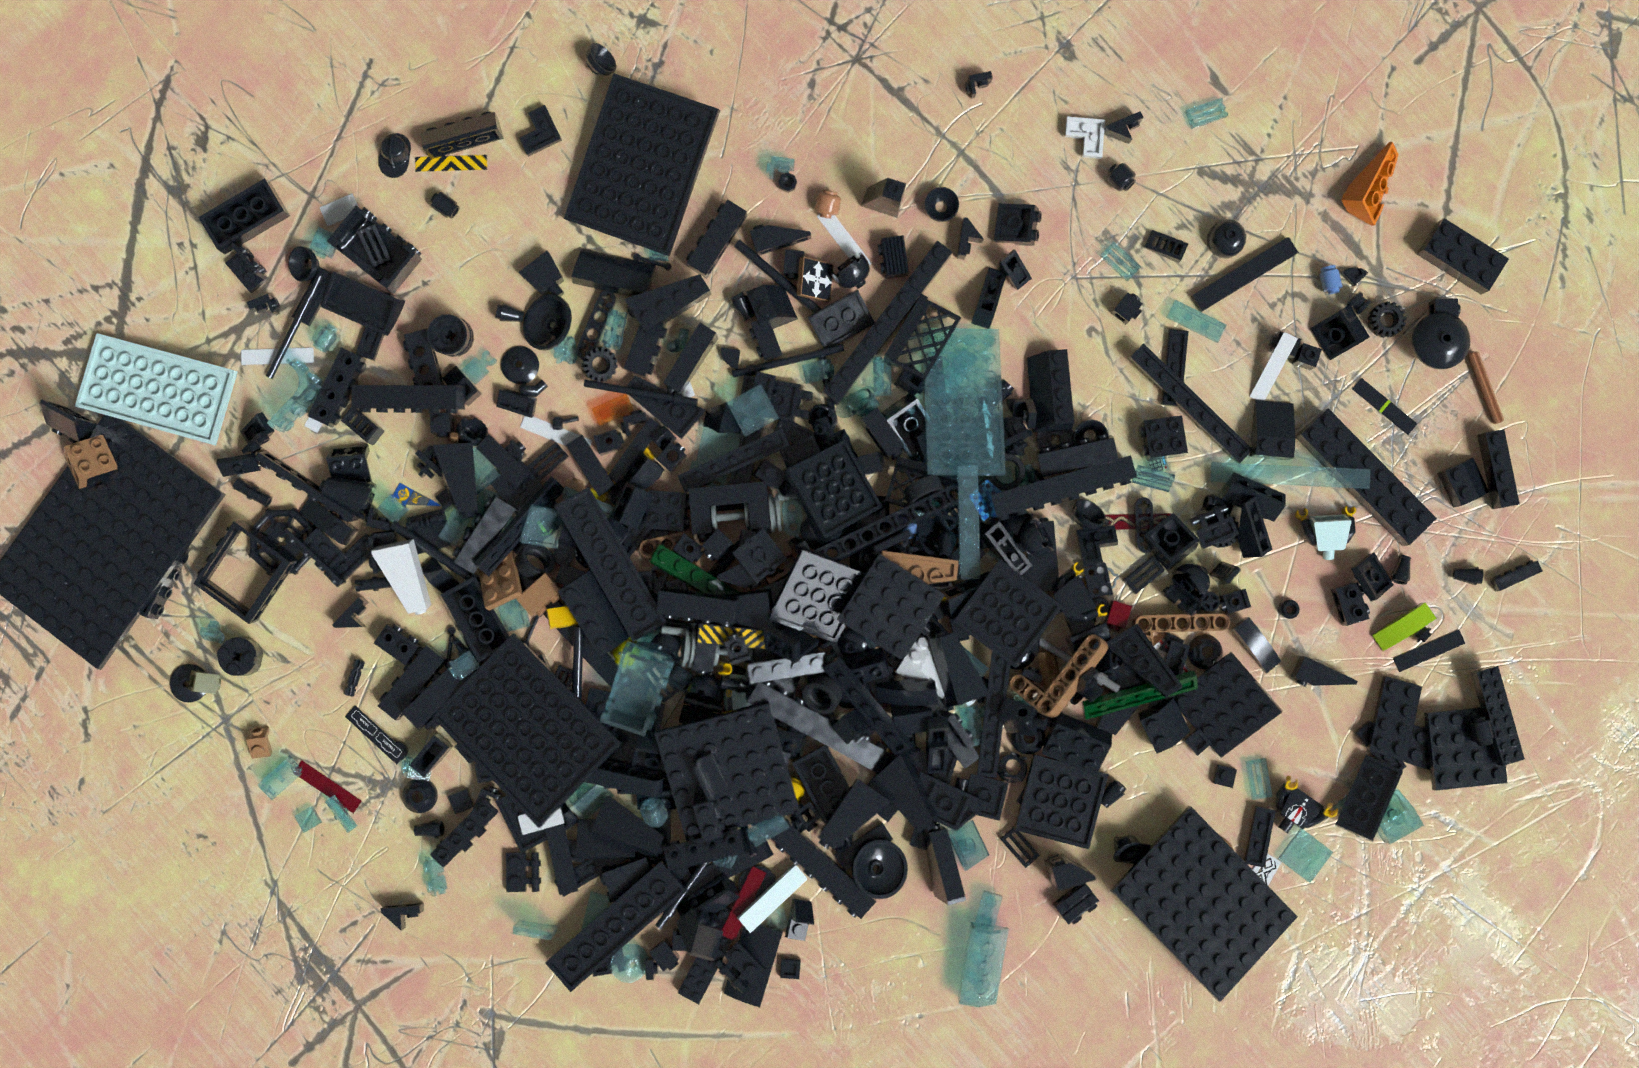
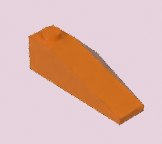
[1342,142,1399,226]

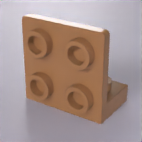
[64,435,117,489]

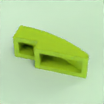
[1371,602,1437,651]

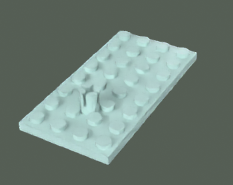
[75,333,238,446]

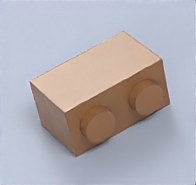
[516,573,561,617]

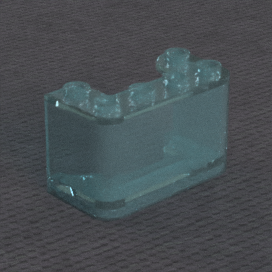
[600,641,675,736]

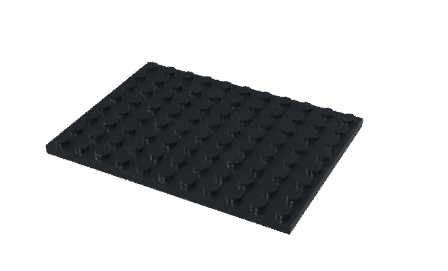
[0,415,226,670]

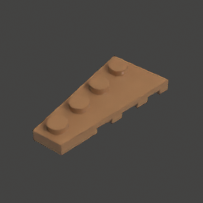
[881,551,959,584]

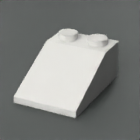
[896,635,946,700]

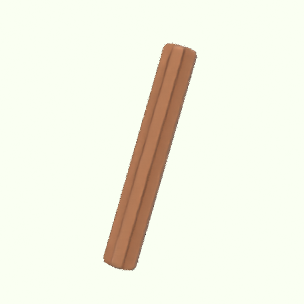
[1468,351,1504,424]

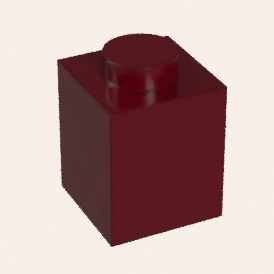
[1104,600,1132,631]

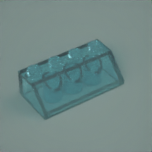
[958,922,1009,1007]

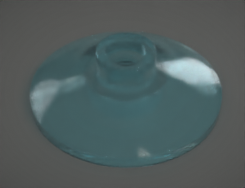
[611,943,648,983]

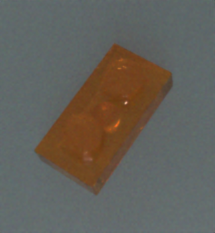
[592,394,635,426]

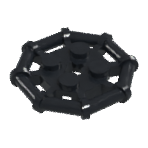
[248,507,316,576]

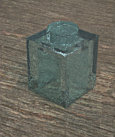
[310,227,336,259]
[377,494,409,522]

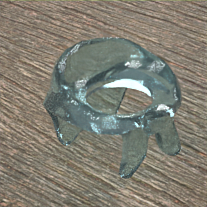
[553,336,577,365]

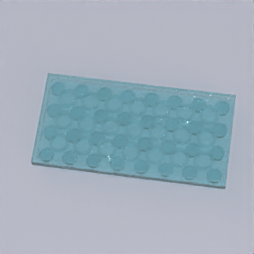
[922,328,1006,476]

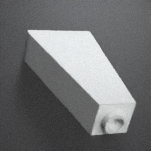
[371,539,431,615]

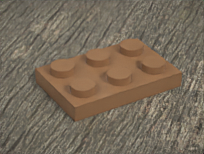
[478,550,522,611]

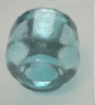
[311,323,341,353]
[640,798,668,827]

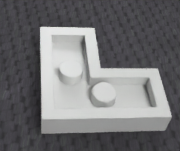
[1065,117,1105,159]

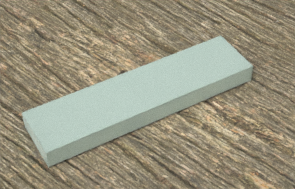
[737,864,807,933]

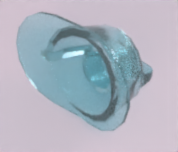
[836,386,880,418]

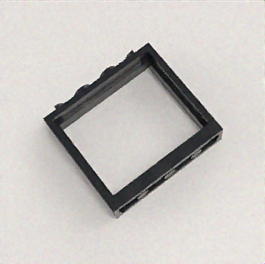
[193,520,298,624]

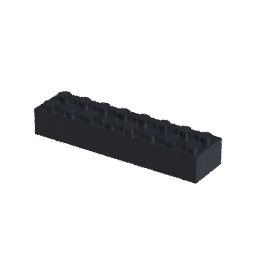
[1296,408,1437,546]

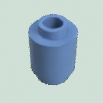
[1319,265,1343,295]

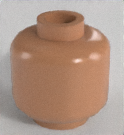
[815,190,841,219]

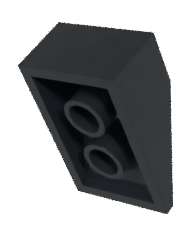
[881,392,936,462]
[39,399,97,443]
[1250,400,1296,460]

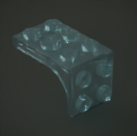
[267,358,323,433]

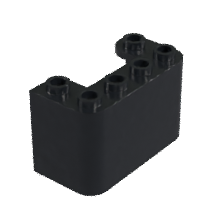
[327,206,422,294]

